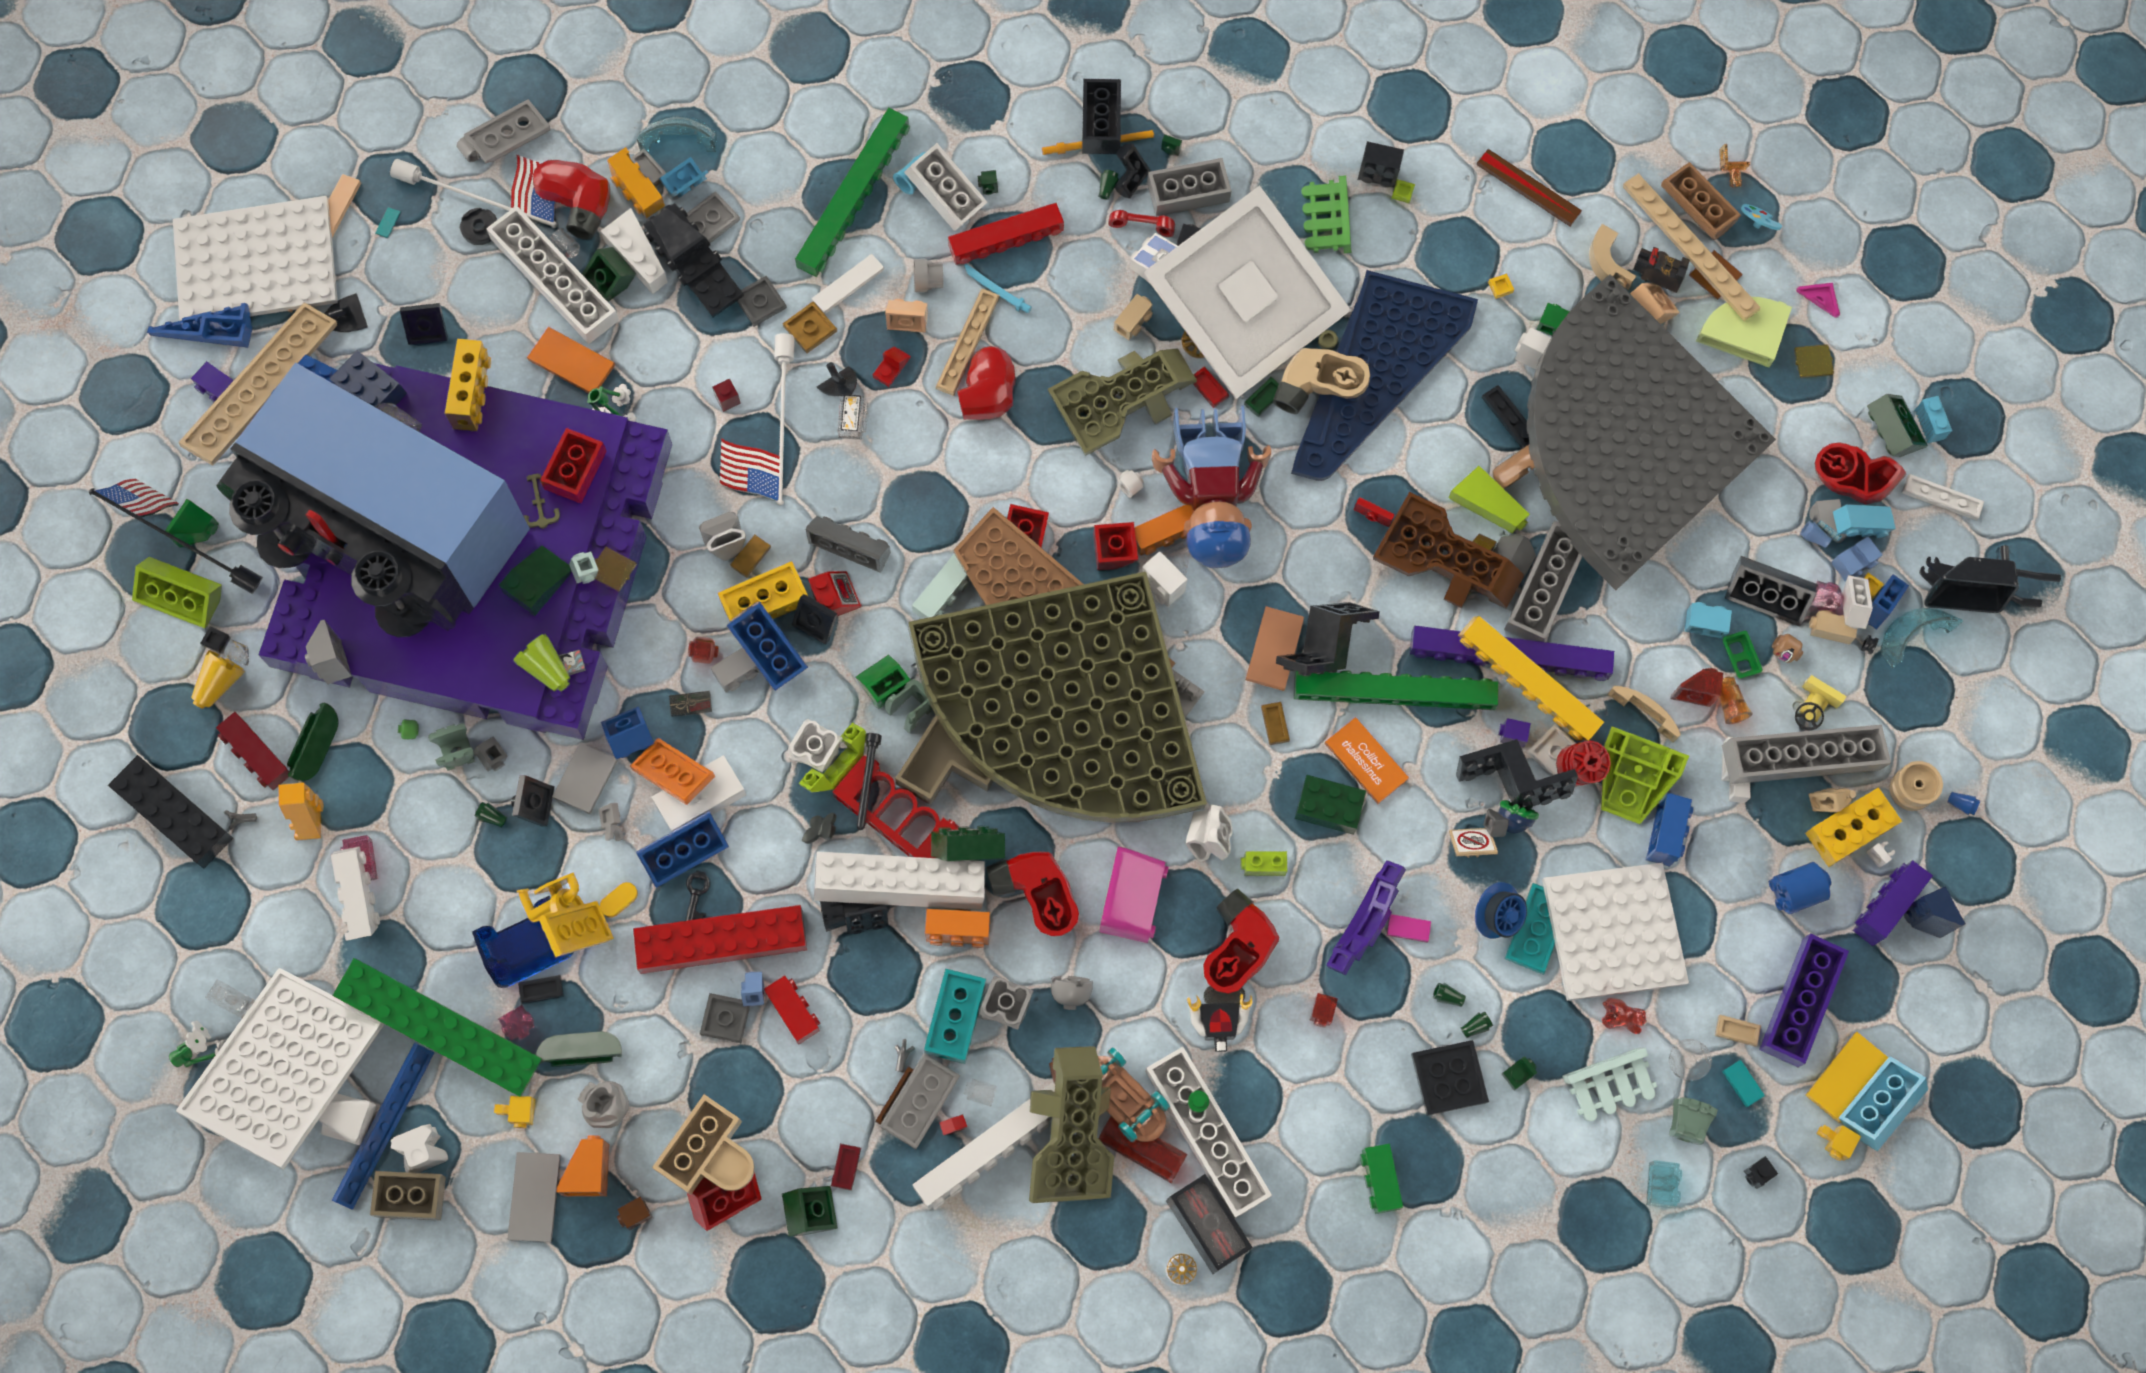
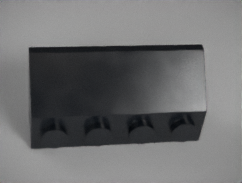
[1725,556,1817,627]

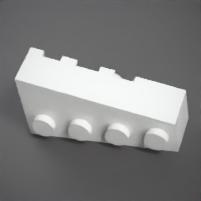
[601,208,668,294]
[331,846,380,941]

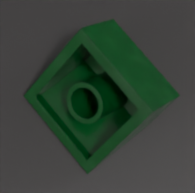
[582,247,636,302]
[782,1186,838,1237]

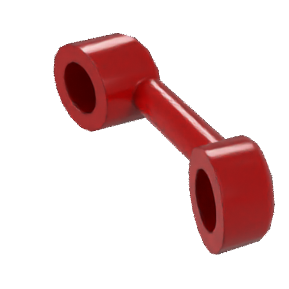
[1108,210,1175,237]

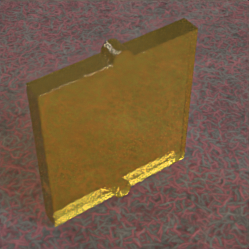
[1794,344,1834,378]
[594,547,637,592]

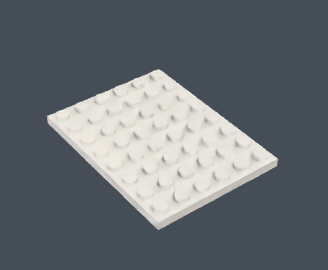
[173,196,338,321]
[176,968,384,1170]

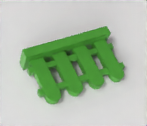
[1301,175,1352,253]

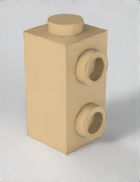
[1113,294,1153,340]
[1809,610,1857,645]

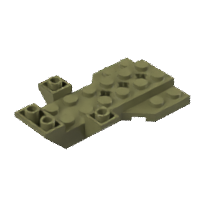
[1048,348,1197,456]
[1029,1046,1114,1203]

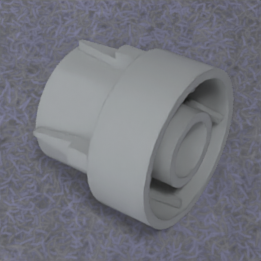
[914,259,943,292]

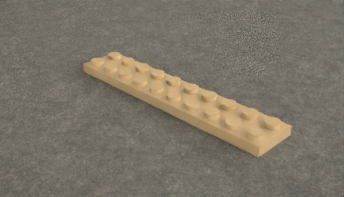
[179,302,337,466]

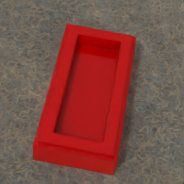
[1193,366,1229,408]

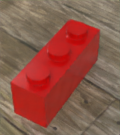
[764,975,821,1045]

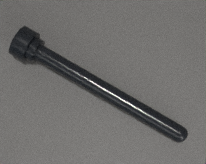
[857,733,882,830]

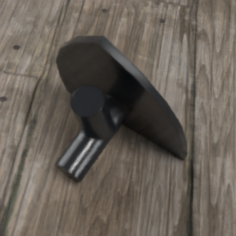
[324,293,368,332]
[817,362,857,396]

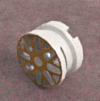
[1166,1253,1197,1286]

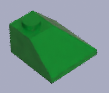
[165,499,219,548]

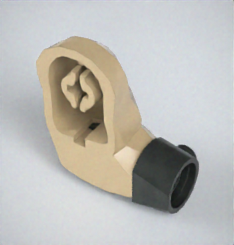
[1273,348,1370,414]

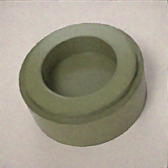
[1318,330,1338,350]

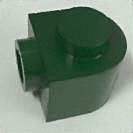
[977,170,998,195]

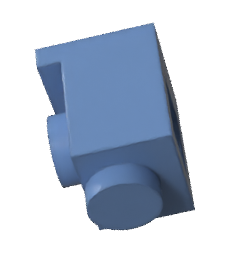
[741,972,764,1006]

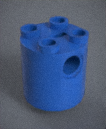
[1768,862,1832,914]

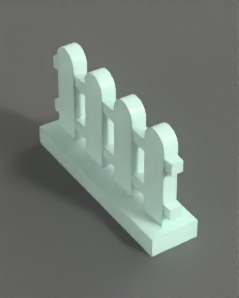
[1562,1048,1657,1121]

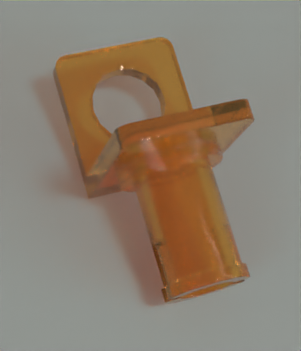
[1719,144,1750,188]

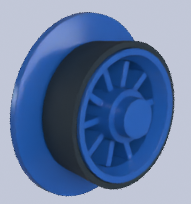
[1475,882,1527,939]

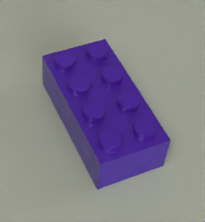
[1852,860,1933,946]

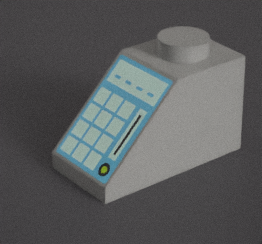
[1810,499,1847,543]

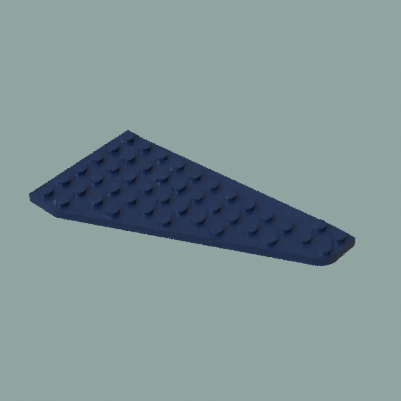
[1291,270,1478,481]

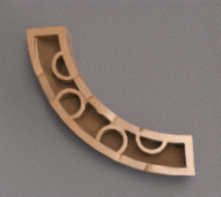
[1493,444,1535,489]

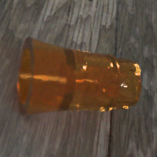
[1715,676,1753,724]

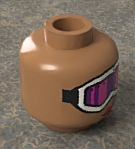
[1772,633,1803,663]

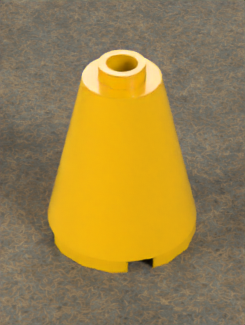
[191,650,245,709]

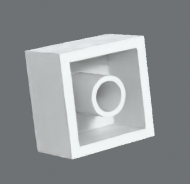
[1142,551,1188,607]

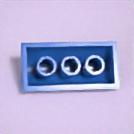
[727,601,808,691]
[636,811,729,888]

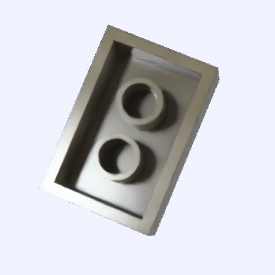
[370,1171,446,1221]

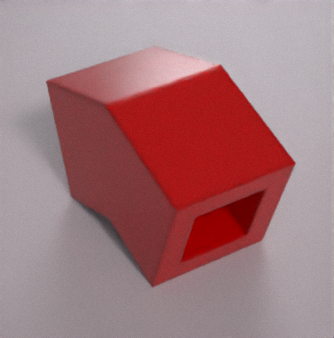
[940,1114,967,1136]

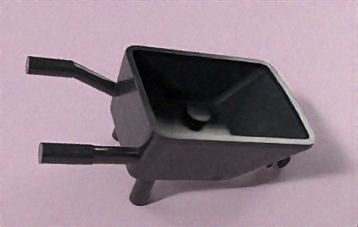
[1919,545,2061,613]

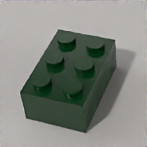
[1294,775,1366,835]
[931,825,1005,861]

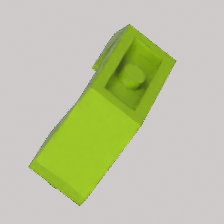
[799,722,866,793]

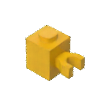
[494,1096,535,1129]
[1816,1125,1861,1161]

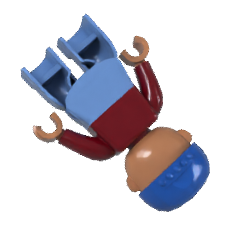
[1152,405,1271,568]

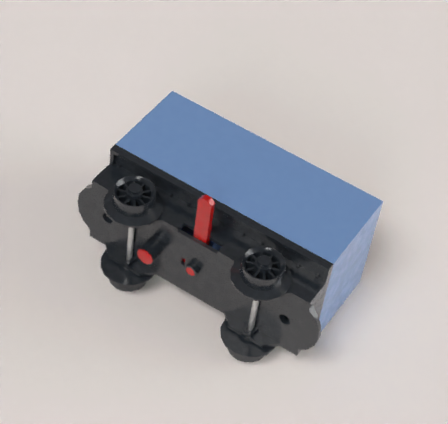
[216,362,530,638]

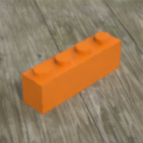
[1135,505,1194,556]

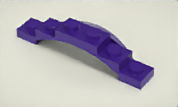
[1326,860,1406,975]

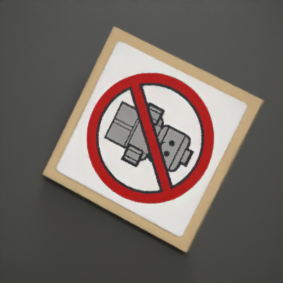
[1449,828,1498,858]

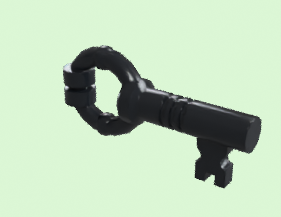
[685,870,710,921]

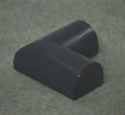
[1115,144,1151,199]

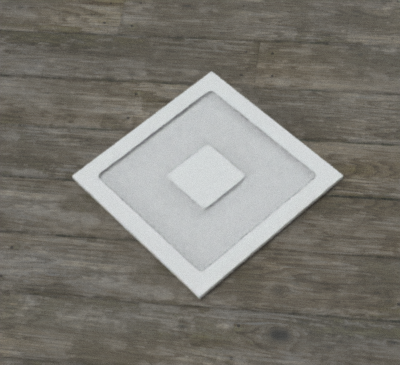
[1143,185,1351,399]

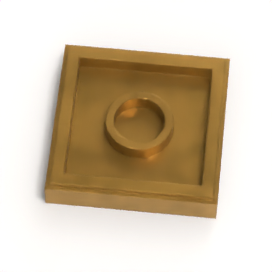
[782,302,837,353]

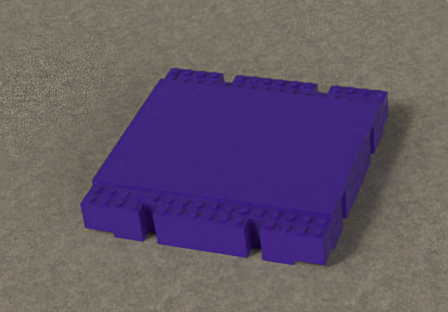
[258,363,673,740]

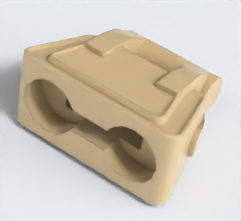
[1809,788,1856,812]

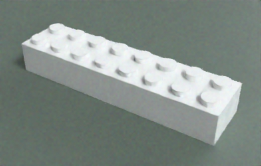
[486,205,619,344]
[814,852,984,910]
[1145,1047,1272,1219]
[913,1082,1055,1210]

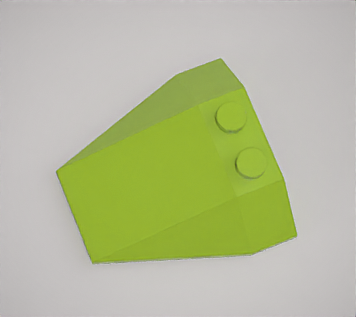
[1601,726,1689,824]

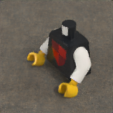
[1187,994,1253,1052]

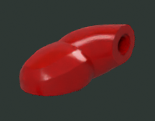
[957,346,1016,420]
[1814,442,1906,505]

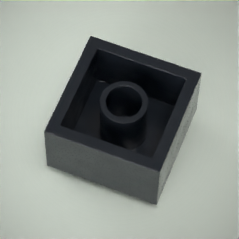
[1357,141,1404,188]

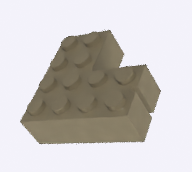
[895,715,994,805]

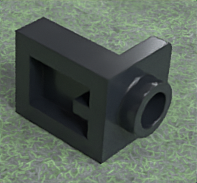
[1744,1156,1778,1189]

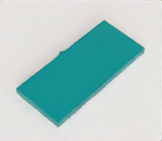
[375,207,401,238]

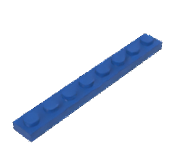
[332,1043,435,1210]

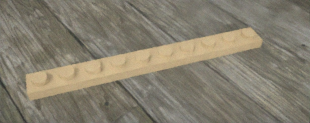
[1623,173,1760,321]

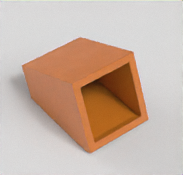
[557,1135,610,1196]

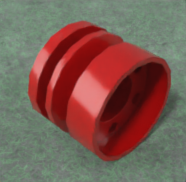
[1556,740,1611,787]

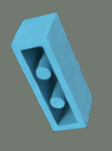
[1833,505,1896,538]

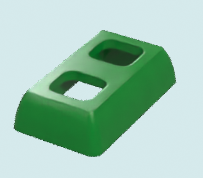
[1722,631,1763,679]

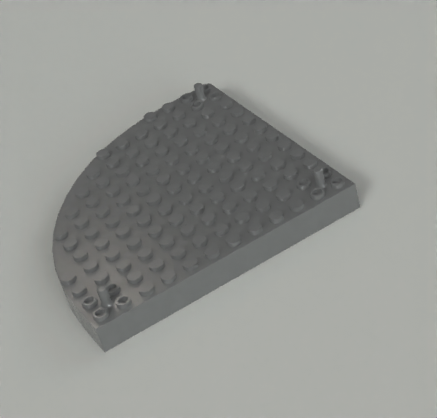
[1527,274,1776,590]

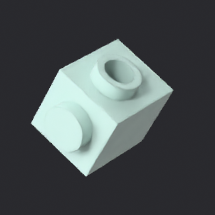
[569,552,599,584]

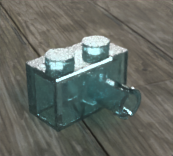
[1646,1160,1682,1209]

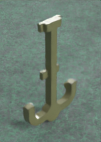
[523,474,560,529]

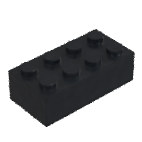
[1082,78,1121,154]

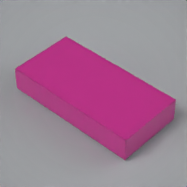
[1386,914,1431,943]

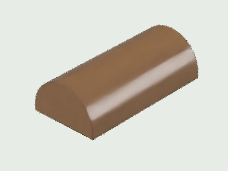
[1661,162,1741,240]

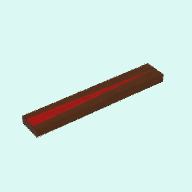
[1477,149,1582,227]

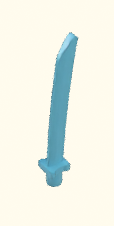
[964,264,1032,313]

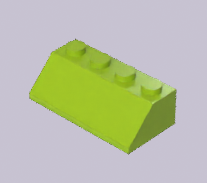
[132,557,222,628]

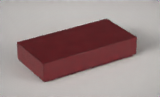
[831,1143,862,1191]

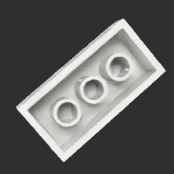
[904,143,987,231]

